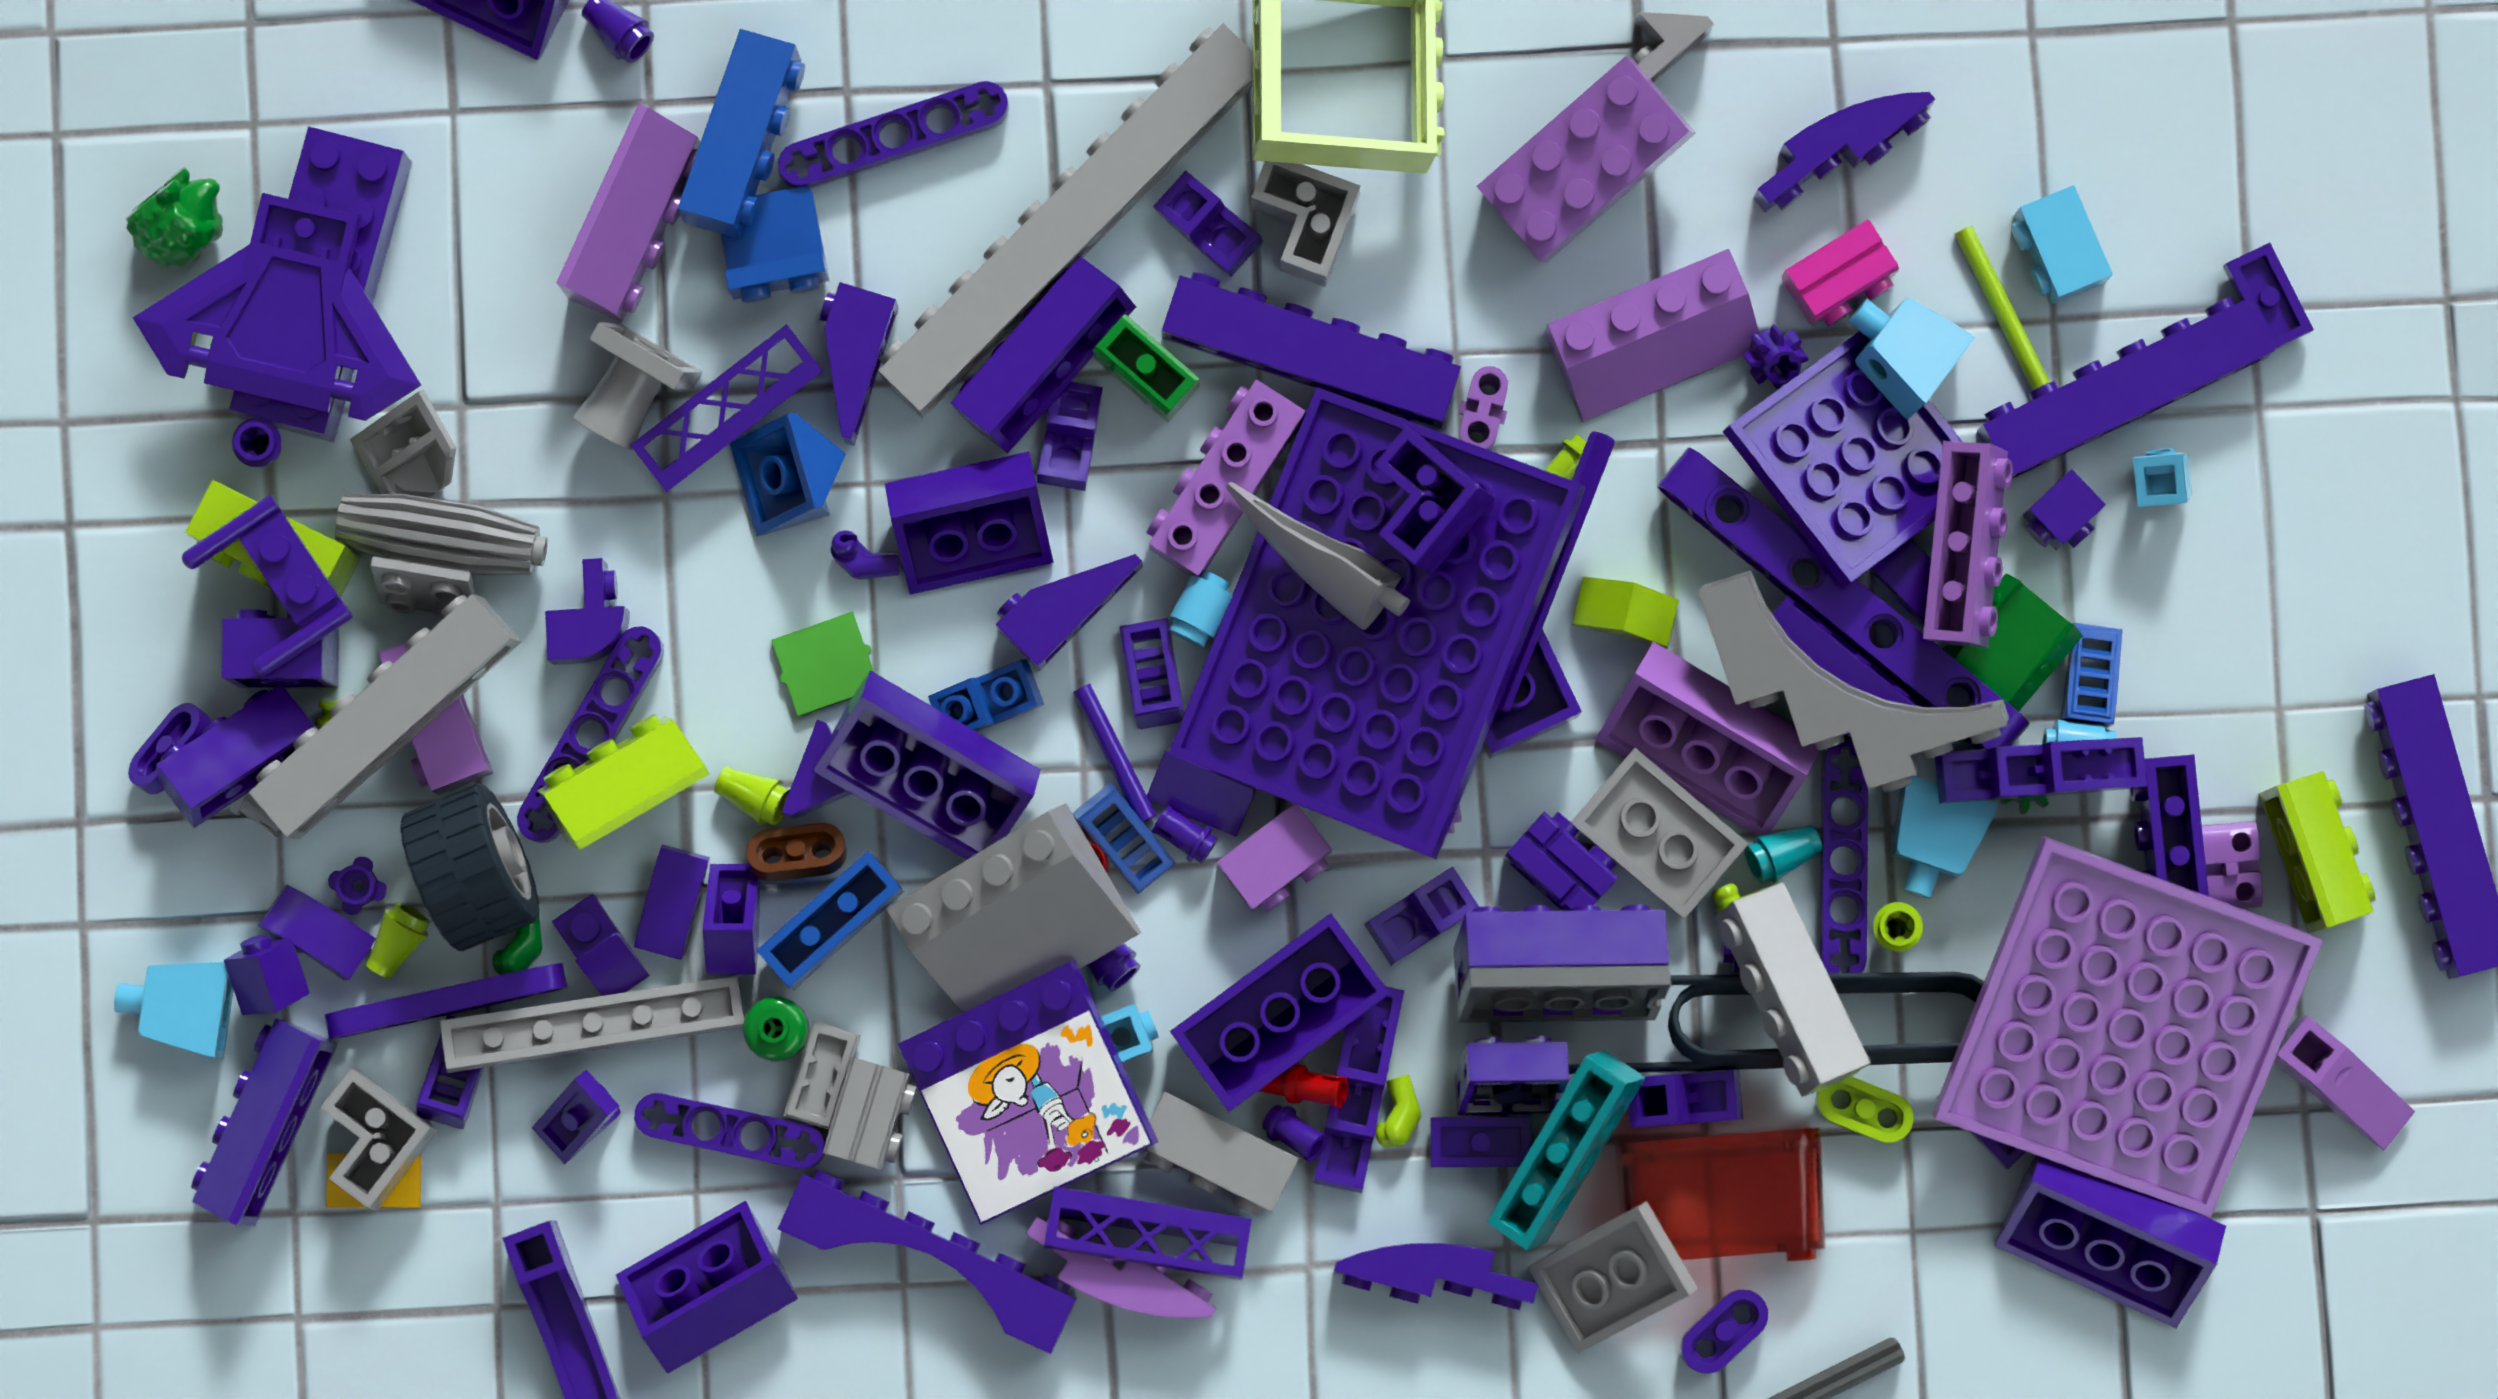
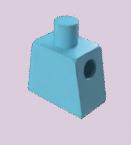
[1848,298,1975,420]
[1891,776,1999,899]
[114,962,234,1059]

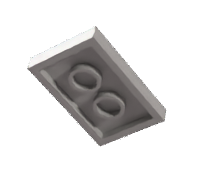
[1571,748,1748,920]
[1528,1201,1698,1353]

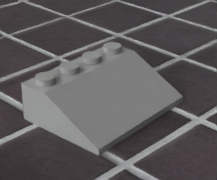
[886,804,1141,1013]

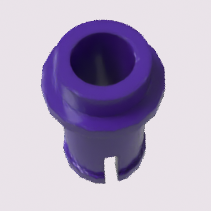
[1151,805,1218,864]
[1262,1104,1327,1162]

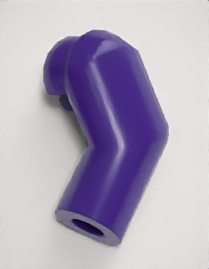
[830,530,900,580]

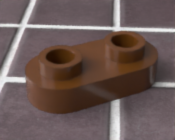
[746,823,847,882]

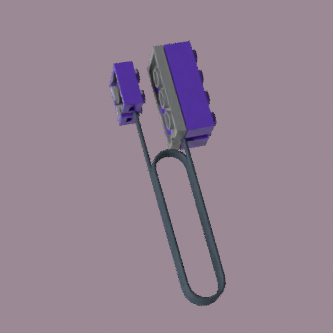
[1453,904,1984,1115]

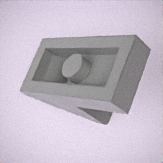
[1632,12,1714,82]

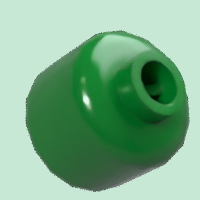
[743,997,809,1062]

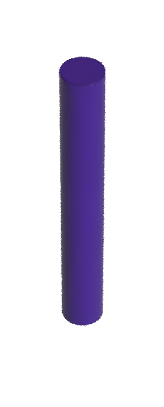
[1073,684,1157,823]

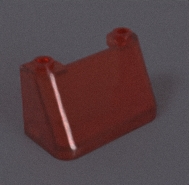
[1615,1128,1826,1261]

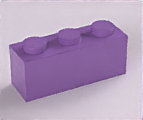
[379,642,493,795]

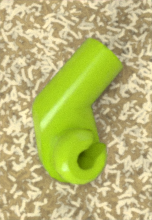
[1375,1074,1421,1148]

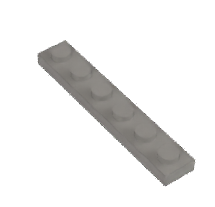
[440,975,744,1073]

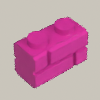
[1781,219,1900,327]

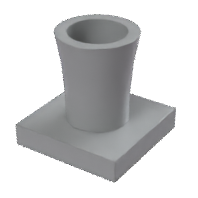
[573,322,703,450]

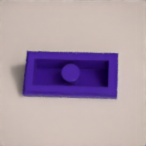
[1147,751,1256,837]

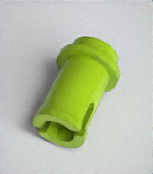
[1545,434,1587,480]

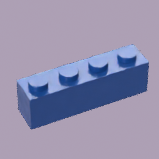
[678,29,805,239]

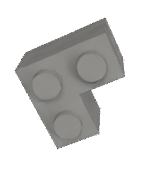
[1251,161,1361,287]
[320,1068,438,1210]

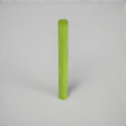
[1954,226,2050,391]

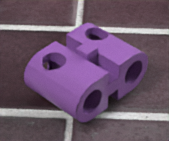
[1458,366,1508,451]
[2202,821,2263,909]

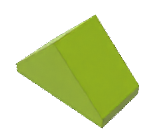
[1571,576,1679,648]

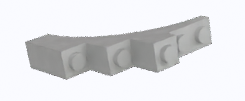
[1698,570,2009,792]

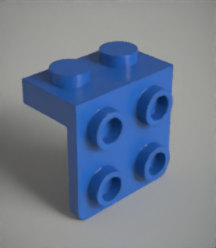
[721,186,830,303]

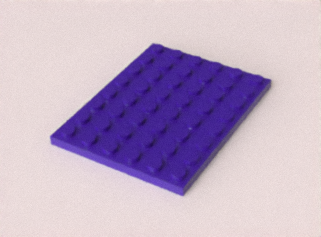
[1169,387,1586,860]

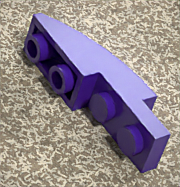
[1753,92,1936,213]
[1334,1243,1538,1310]

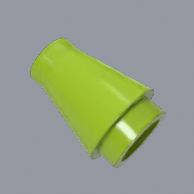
[714,766,790,826]
[365,902,431,979]
[1873,902,1923,952]

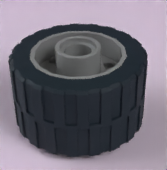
[400,783,540,952]

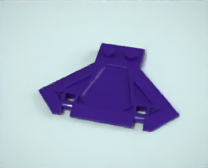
[133,193,422,421]

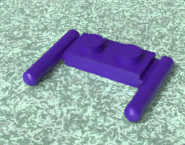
[182,494,353,676]

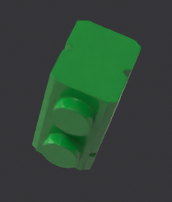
[1092,314,1200,423]

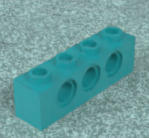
[1487,1050,1646,1250]

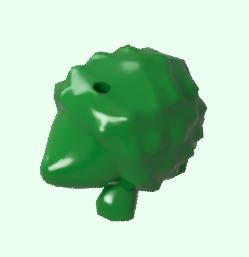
[126,167,223,267]

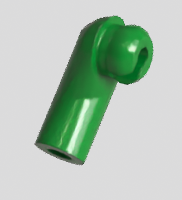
[492,916,543,975]

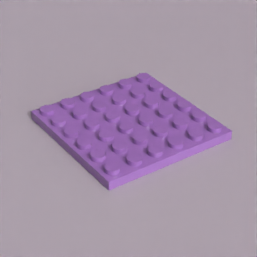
[1932,836,2323,1217]

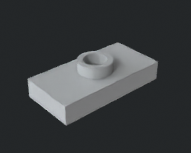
[783,1020,861,1130]

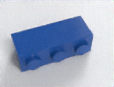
[756,851,905,990]

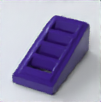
[1119,617,1185,729]
[416,1014,483,1129]

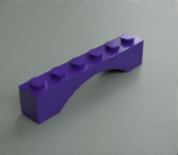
[777,1170,1077,1354]
[502,1220,621,1399]

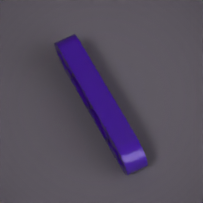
[634,1093,826,1169]

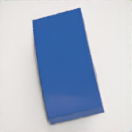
[928,659,1045,732]

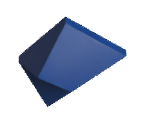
[730,413,846,536]

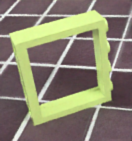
[1252,0,1444,174]

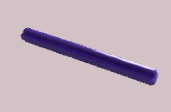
[1497,431,1615,713]

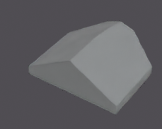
[350,390,456,497]

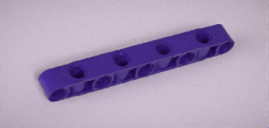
[1657,447,2030,750]

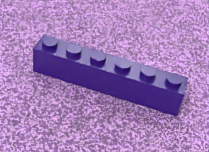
[1161,272,1461,429]
[1977,297,2275,479]
[2364,674,2498,979]

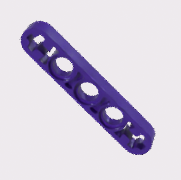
[778,81,1009,188]
[517,626,664,843]
[1820,739,1868,973]
[324,963,568,1040]

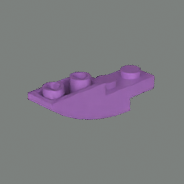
[1026,1217,1216,1318]

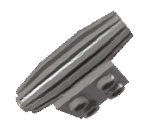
[335,494,548,619]

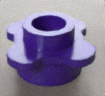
[328,857,387,915]

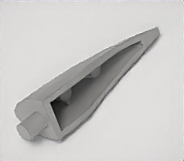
[1226,482,1410,630]

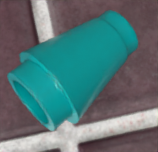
[1745,825,1822,883]

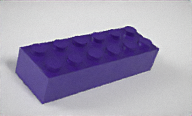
[229,126,412,443]

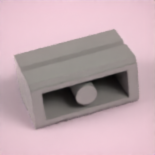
[823,1057,917,1170]

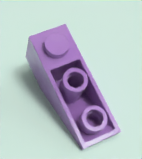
[2274,1016,2415,1150]

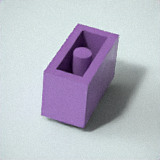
[1217,804,1332,913]

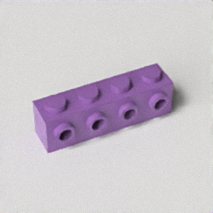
[1146,379,1306,578]
[1923,441,2013,648]

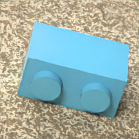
[2011,185,2113,305]

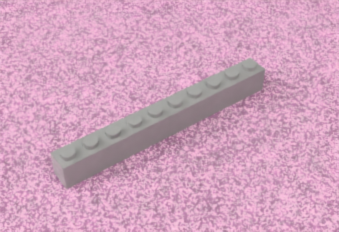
[878,23,1252,418]

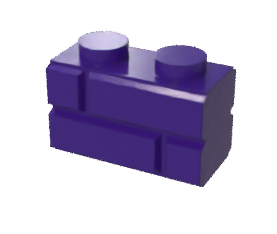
[1503,811,1619,911]

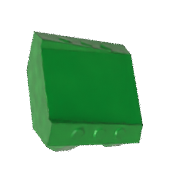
[1943,573,2083,712]

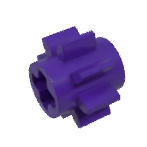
[1743,324,1809,390]

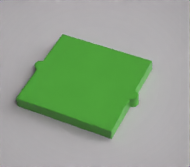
[771,611,874,717]

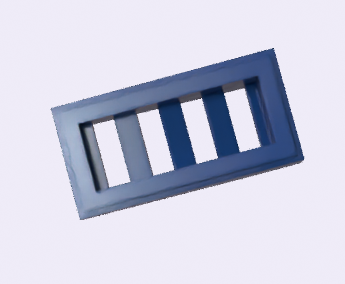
[2060,623,2123,727]
[1073,783,1176,894]

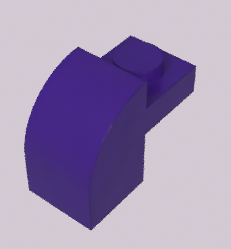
[545,558,630,665]
[1629,1070,1744,1128]

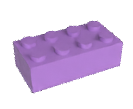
[1476,56,1696,262]

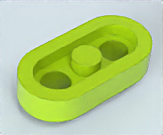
[1815,1077,1914,1143]

